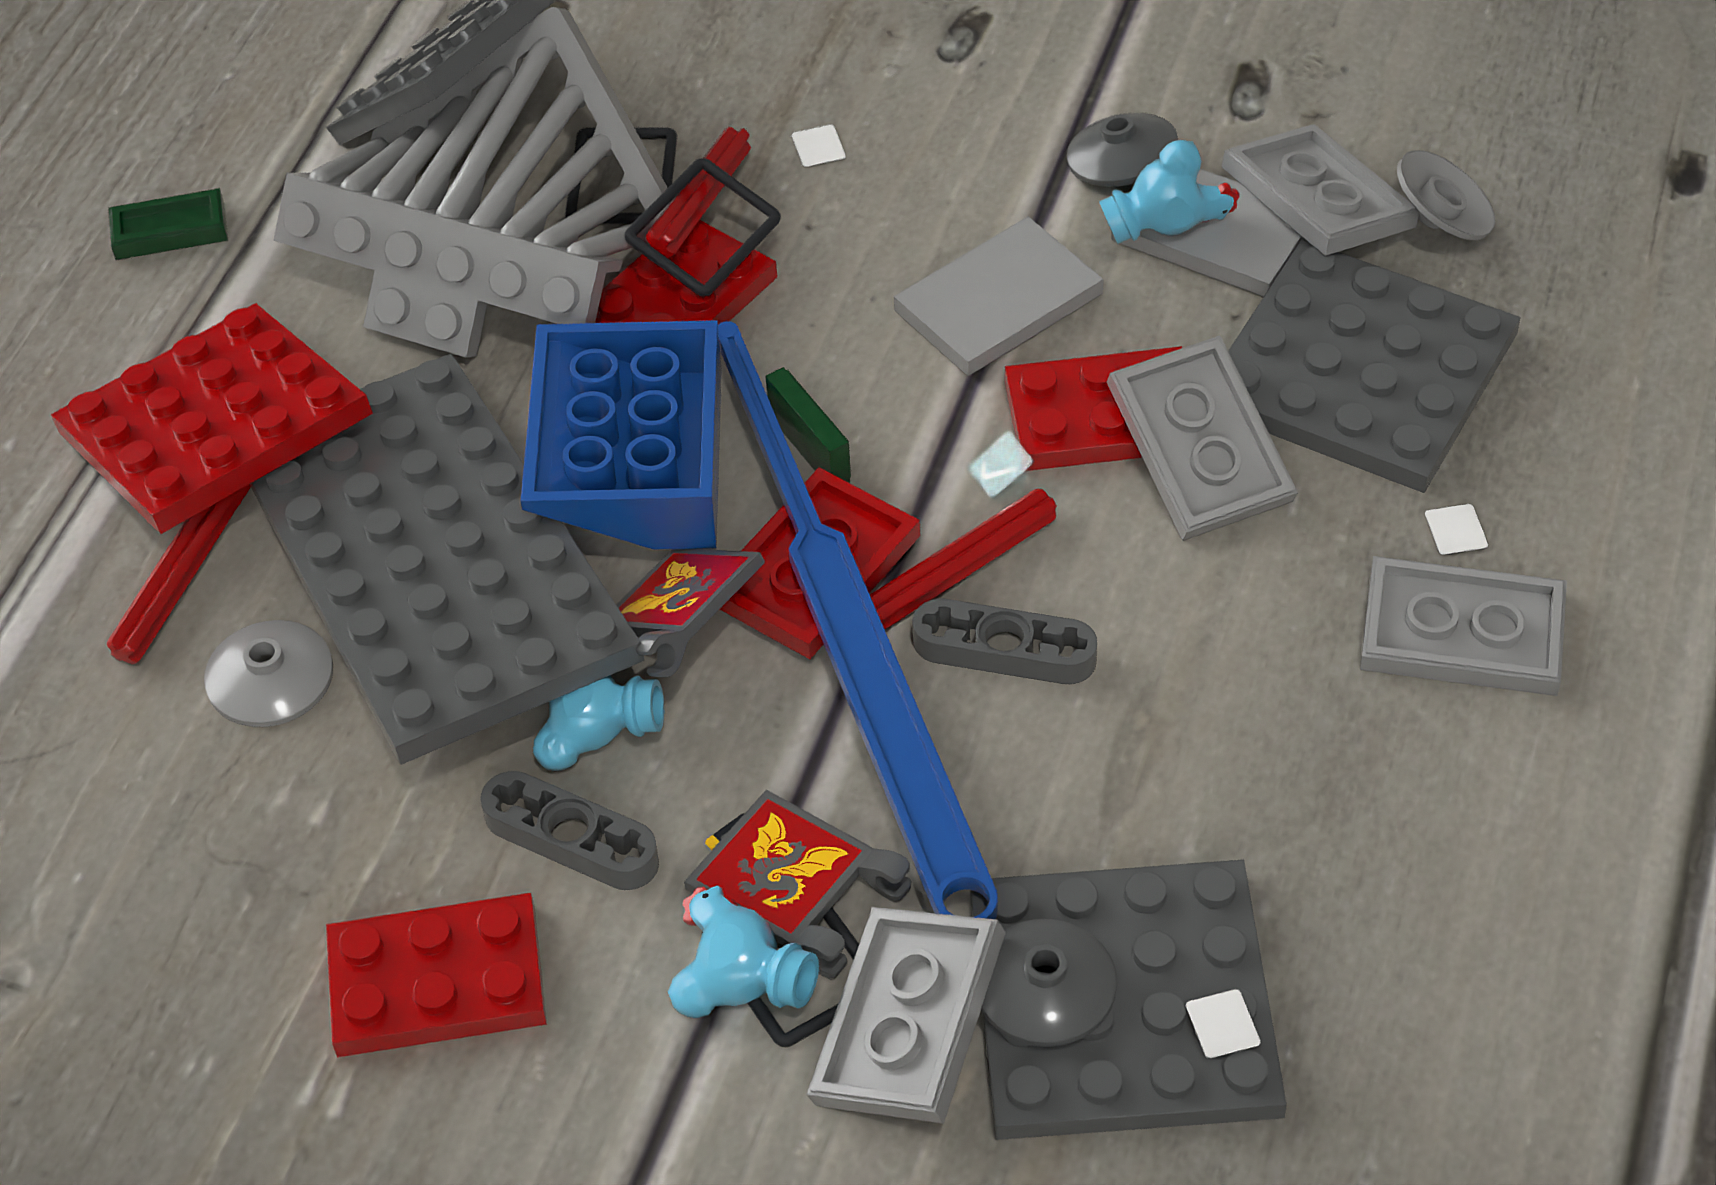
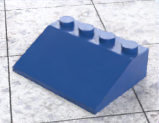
[521,320,722,550]

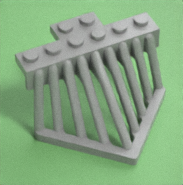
[273,7,668,358]

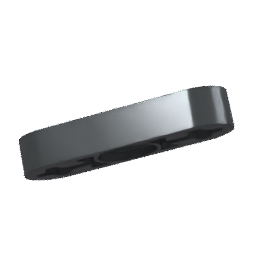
[912,598,1097,684]
[481,771,659,890]

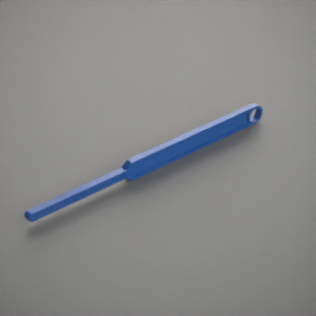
[718,321,998,920]

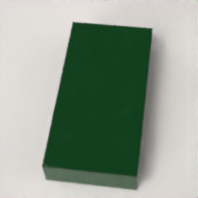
[108,188,228,260]
[765,367,851,483]

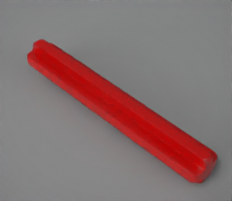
[645,127,751,259]
[107,484,251,665]
[870,489,1057,630]

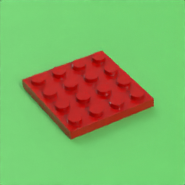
[51,303,373,534]

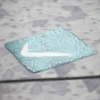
[968,432,1033,498]

